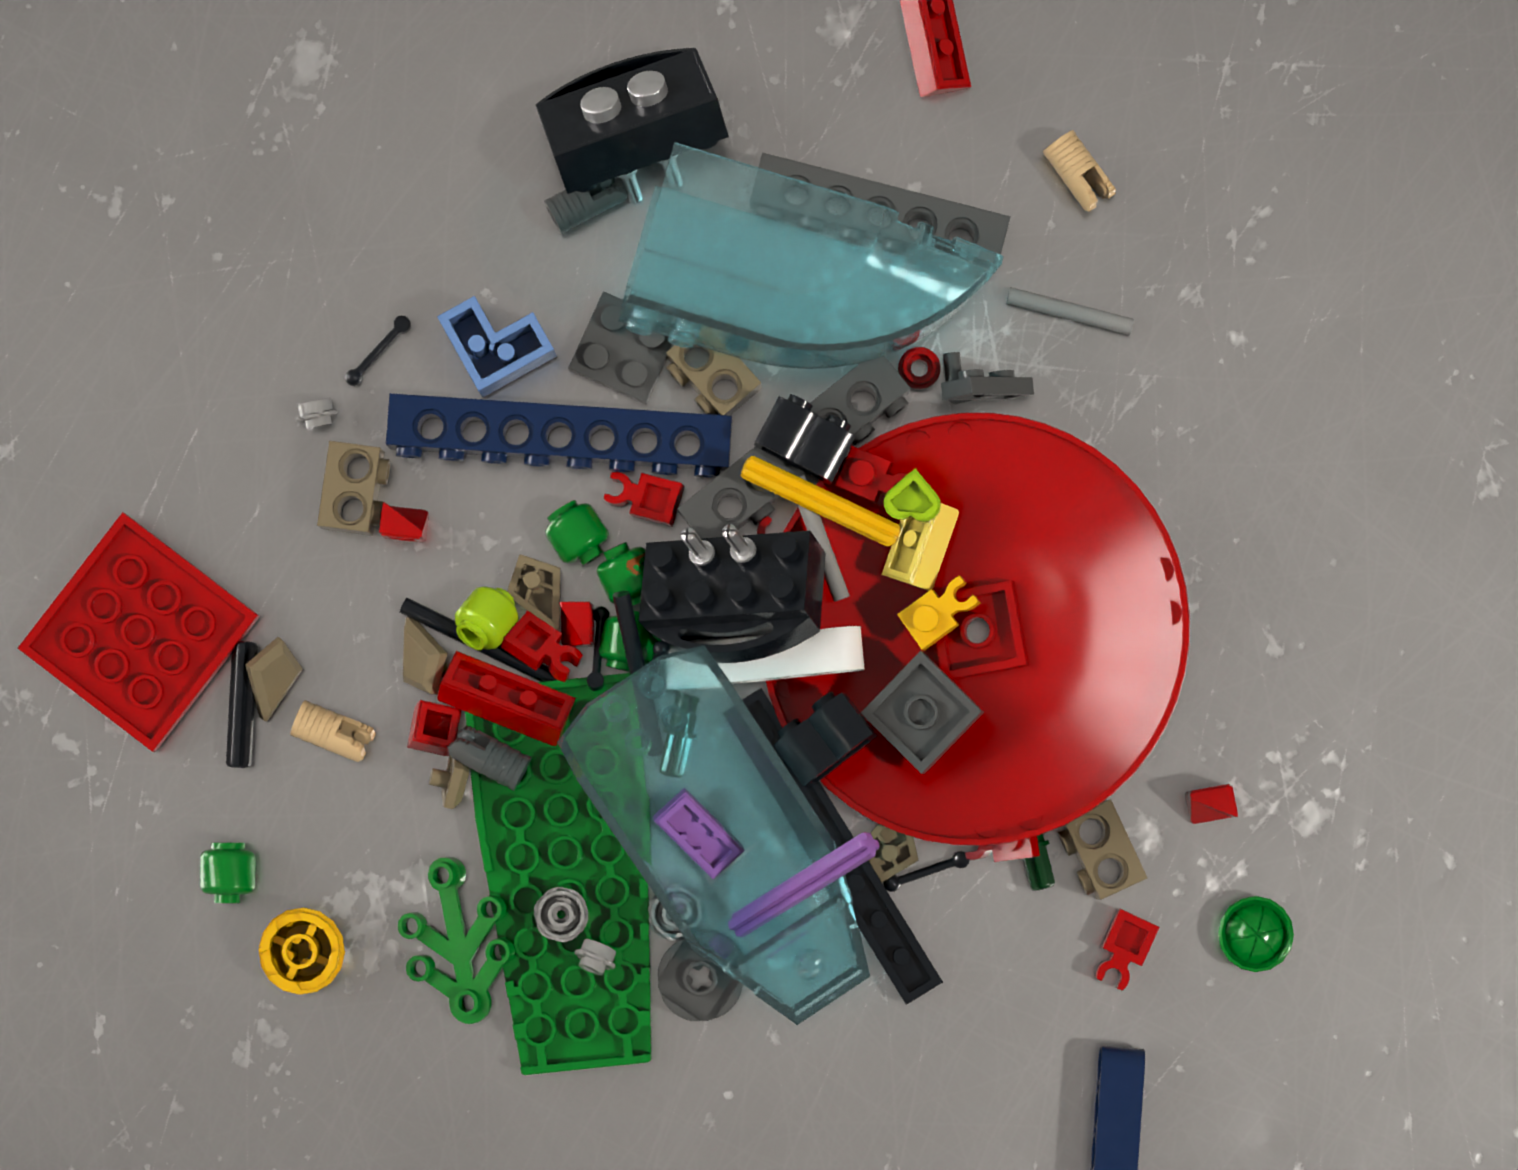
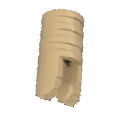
[1043,130,1116,212]
[290,700,376,762]

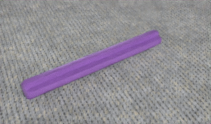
[728,832,879,937]

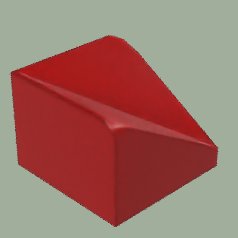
[379,502,429,543]
[559,601,594,647]
[407,700,462,756]
[1185,784,1238,824]

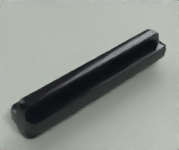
[226,641,258,768]

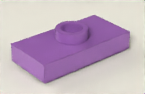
[653,787,745,879]

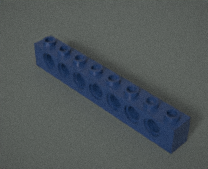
[386,393,732,478]

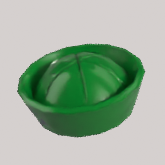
[1218,896,1294,972]

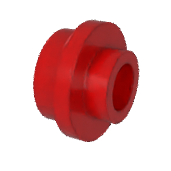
[898,347,941,390]

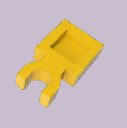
[897,575,981,651]

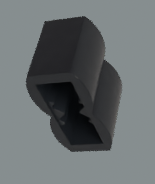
[754,394,856,485]
[773,692,878,788]

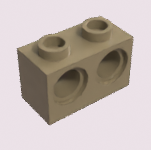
[666,319,761,416]
[317,441,390,536]
[1058,799,1147,900]

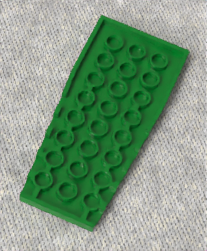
[465,673,652,1075]

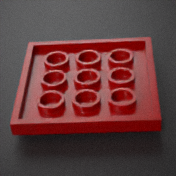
[18,512,260,752]

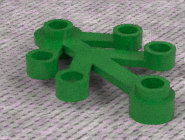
[398,857,515,1024]

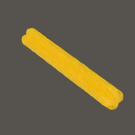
[741,456,901,546]

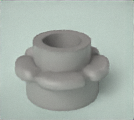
[296,398,337,429]
[575,939,616,975]

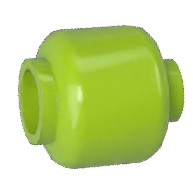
[455,586,518,650]

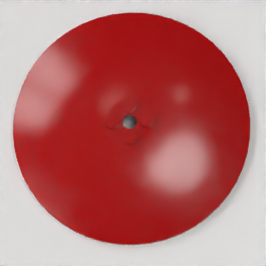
[760,413,1190,846]

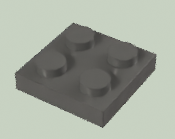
[568,291,681,404]
[861,651,984,774]

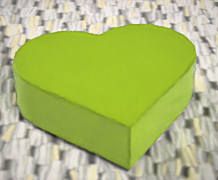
[884,469,941,522]

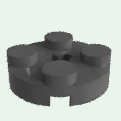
[658,935,743,1021]

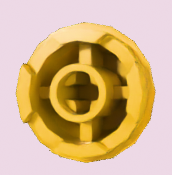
[258,907,345,995]

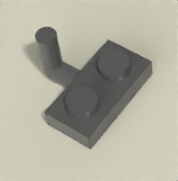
[941,352,1034,404]

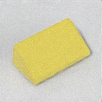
[881,503,959,591]

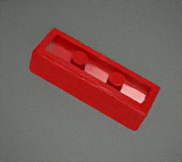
[900,0,971,97]
[437,651,576,746]

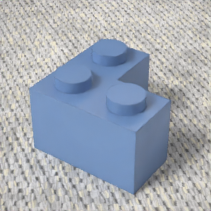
[437,296,557,397]

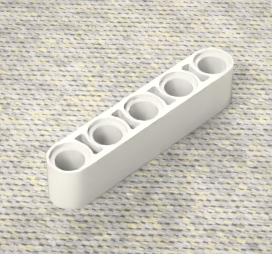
[659,626,865,691]

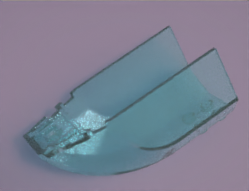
[618,142,1004,369]
[557,645,870,1025]

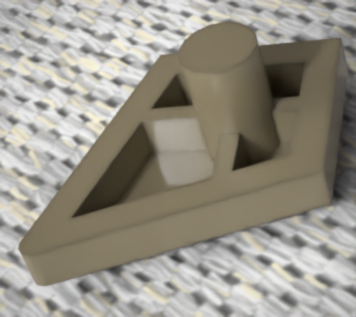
[507,554,561,631]
[403,617,447,695]
[245,637,303,722]
[429,730,469,809]
[868,824,919,882]

